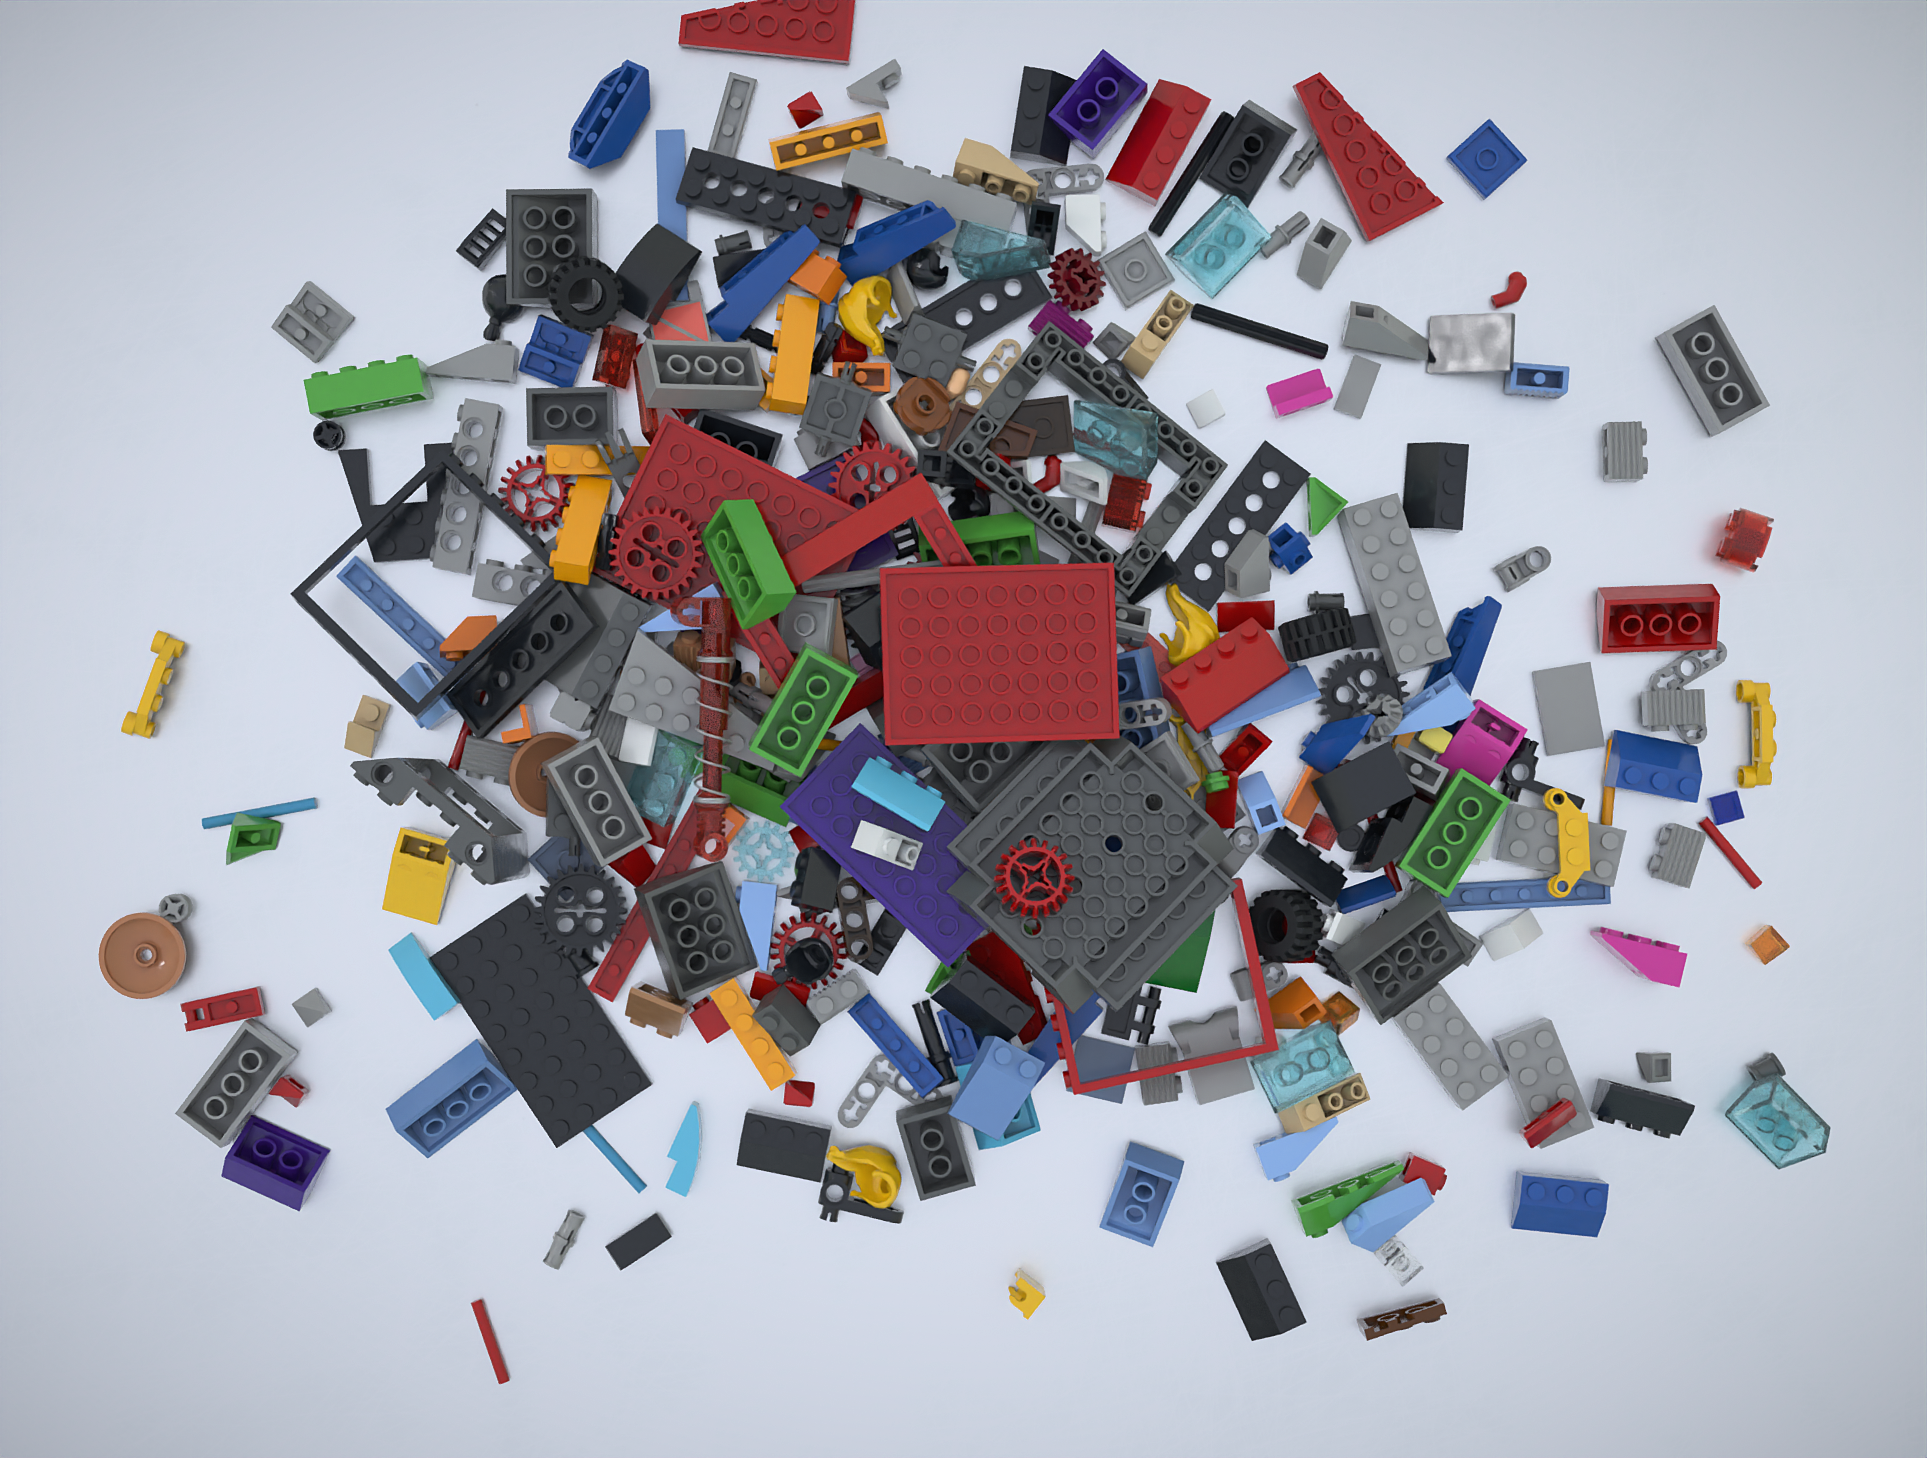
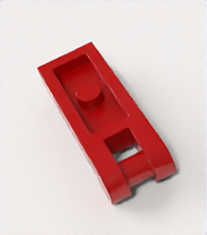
[180,986,265,1032]

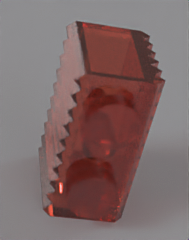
[1101,468,1152,533]

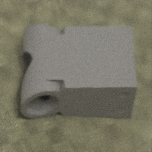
[1168,1006,1255,1105]

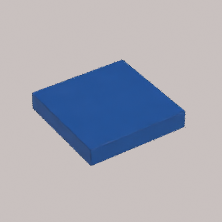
[1446,118,1528,200]

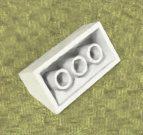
[865,377,975,501]

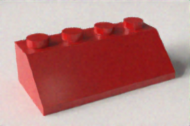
[1105,79,1212,206]
[1596,584,1721,653]
[1160,617,1290,734]

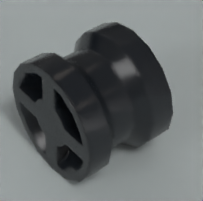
[313,420,346,451]

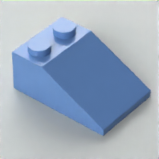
[947,1036,1045,1140]
[1099,1141,1184,1247]

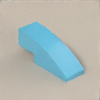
[388,932,461,1021]
[665,1101,702,1197]

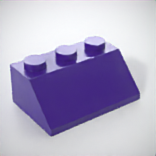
[1048,49,1148,159]
[221,1115,330,1212]

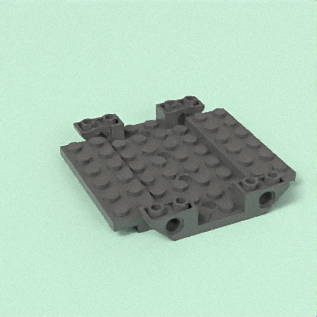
[946,735,1238,1014]

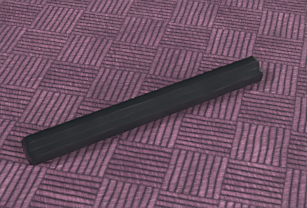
[1148,111,1234,237]
[1191,303,1329,360]

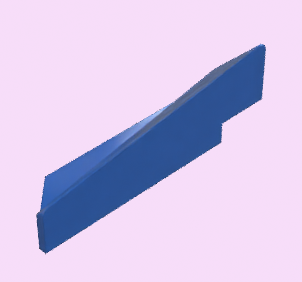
[837,200,956,286]
[706,224,820,342]
[1423,596,1502,734]
[1028,990,1103,1088]

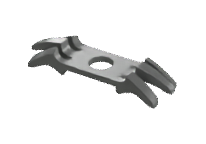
[595,428,640,498]

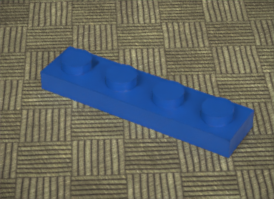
[847,993,945,1099]

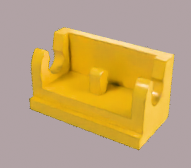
[1008,1268,1046,1320]

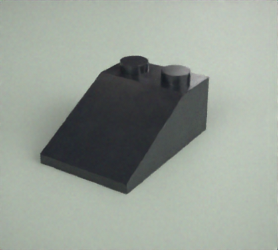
[1200,99,1297,208]

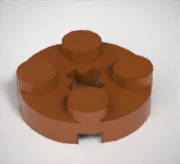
[893,377,952,436]

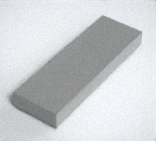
[707,72,758,159]

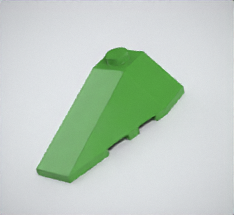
[1291,1160,1404,1238]

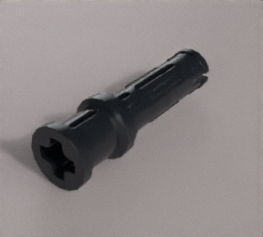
[912,999,959,1088]

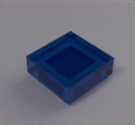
[1707,790,1745,826]

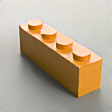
[768,112,888,171]
[765,294,820,415]
[549,475,612,585]
[709,976,797,1091]

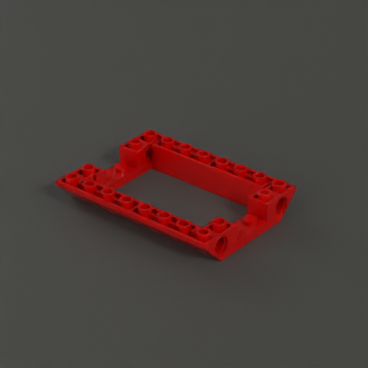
[721,472,977,730]

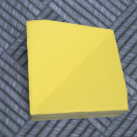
[1414,727,1453,754]

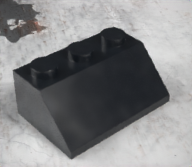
[1010,66,1077,166]
[694,409,783,468]
[1402,442,1469,533]
[842,591,882,671]
[1256,826,1348,907]
[930,952,1035,1042]
[1590,1078,1695,1139]
[736,1109,832,1183]
[1216,1238,1307,1341]

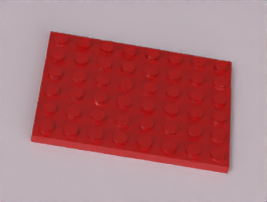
[592,414,859,660]
[879,563,1120,746]

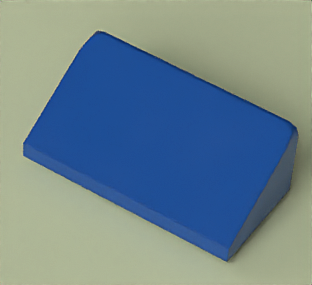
[1335,875,1397,914]

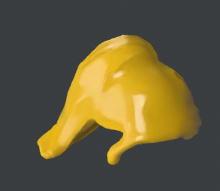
[838,275,897,356]
[1159,583,1220,667]
[826,1145,902,1208]

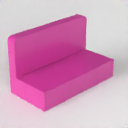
[1266,369,1333,419]

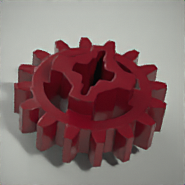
[1047,248,1106,311]

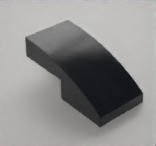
[917,449,975,490]
[857,909,906,976]
[605,1213,672,1271]

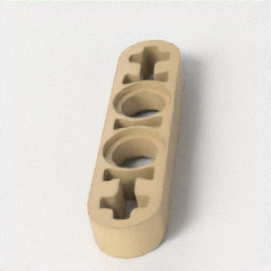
[949,339,1021,412]

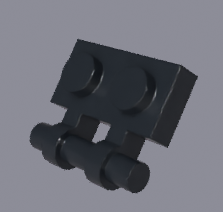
[1101,985,1162,1045]

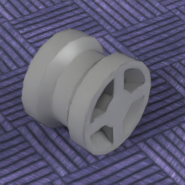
[159,894,193,923]

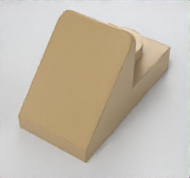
[344,695,391,758]

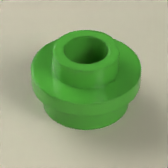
[1201,771,1230,793]

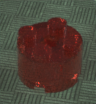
[1715,507,1774,573]

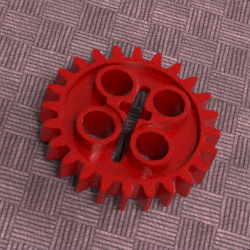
[828,441,917,534]
[608,505,703,600]

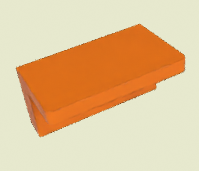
[501,704,539,744]
[1281,765,1323,829]
[717,803,751,847]

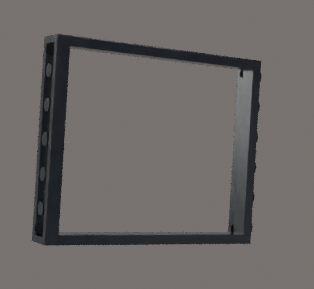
[290,449,561,721]

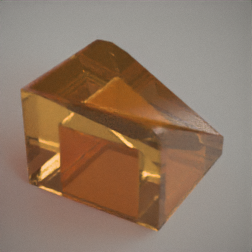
[1745,925,1790,965]
[1318,991,1360,1036]

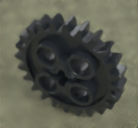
[1316,652,1410,745]
[533,864,628,958]

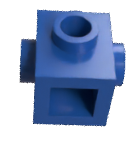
[1268,522,1313,575]

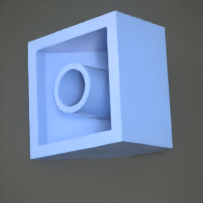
[396,662,458,730]

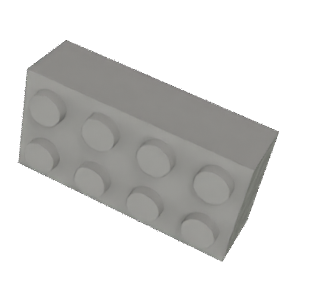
[1656,305,1770,437]
[636,339,766,410]
[541,736,652,867]
[1496,803,1627,887]
[1391,983,1509,1111]
[1492,1017,1595,1149]
[175,1018,298,1148]

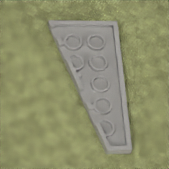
[608,628,775,771]

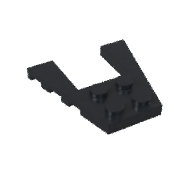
[338,442,454,563]

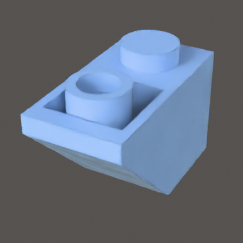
[1238,771,1286,835]

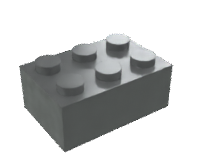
[526,386,617,450]
[896,1095,976,1201]

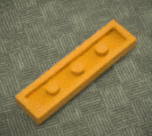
[545,445,650,476]

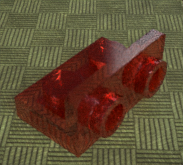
[592,324,638,389]

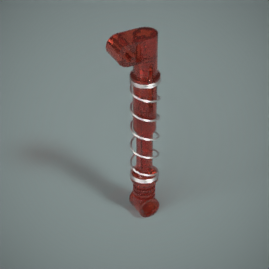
[670,596,734,862]

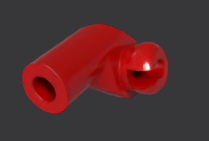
[1491,271,1527,309]
[859,418,879,451]
[1033,455,1062,494]

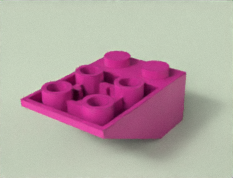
[1435,699,1528,786]
[1590,927,1687,988]

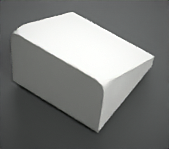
[1186,389,1226,429]

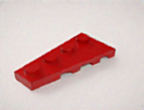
[966,931,1047,1045]

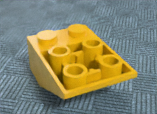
[382,827,456,925]

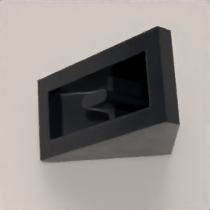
[1025,201,1061,256]

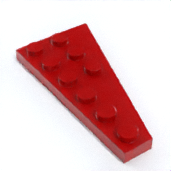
[678,0,856,64]
[1292,72,1444,242]

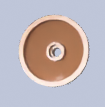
[508,732,579,817]
[98,912,186,999]

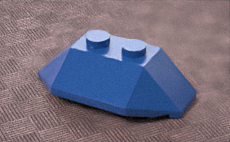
[568,59,650,169]

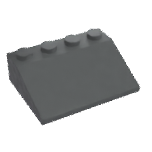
[506,188,597,309]
[523,573,653,709]
[920,741,1051,813]
[634,861,758,1000]
[1331,885,1472,1025]

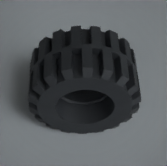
[547,256,624,333]
[1278,607,1357,662]
[1249,889,1324,962]

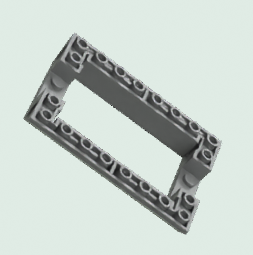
[946,321,1228,598]
[350,758,530,885]

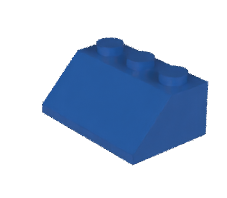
[1604,730,1703,803]
[1511,1171,1609,1237]

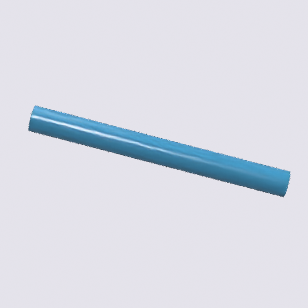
[202,797,317,830]
[583,1125,647,1194]

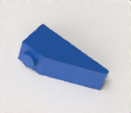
[1299,714,1376,775]

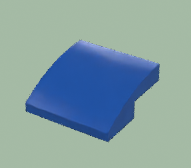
[518,314,594,387]
[937,1009,1012,1066]

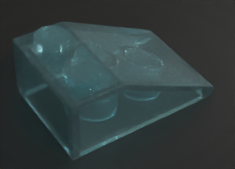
[951,219,1051,280]
[1073,400,1158,480]
[1250,1020,1355,1113]

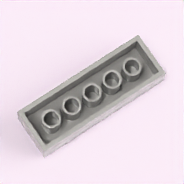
[841,147,1017,246]
[1337,493,1452,678]

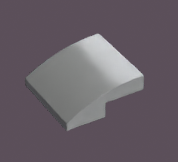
[271,281,354,363]

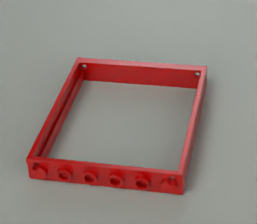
[1032,877,1279,1095]

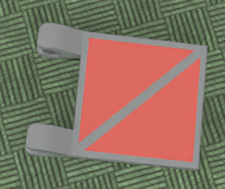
[649,280,712,341]

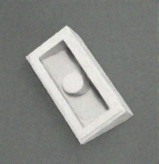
[618,717,659,766]

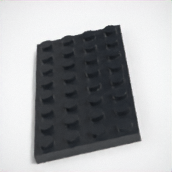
[430,893,653,1148]

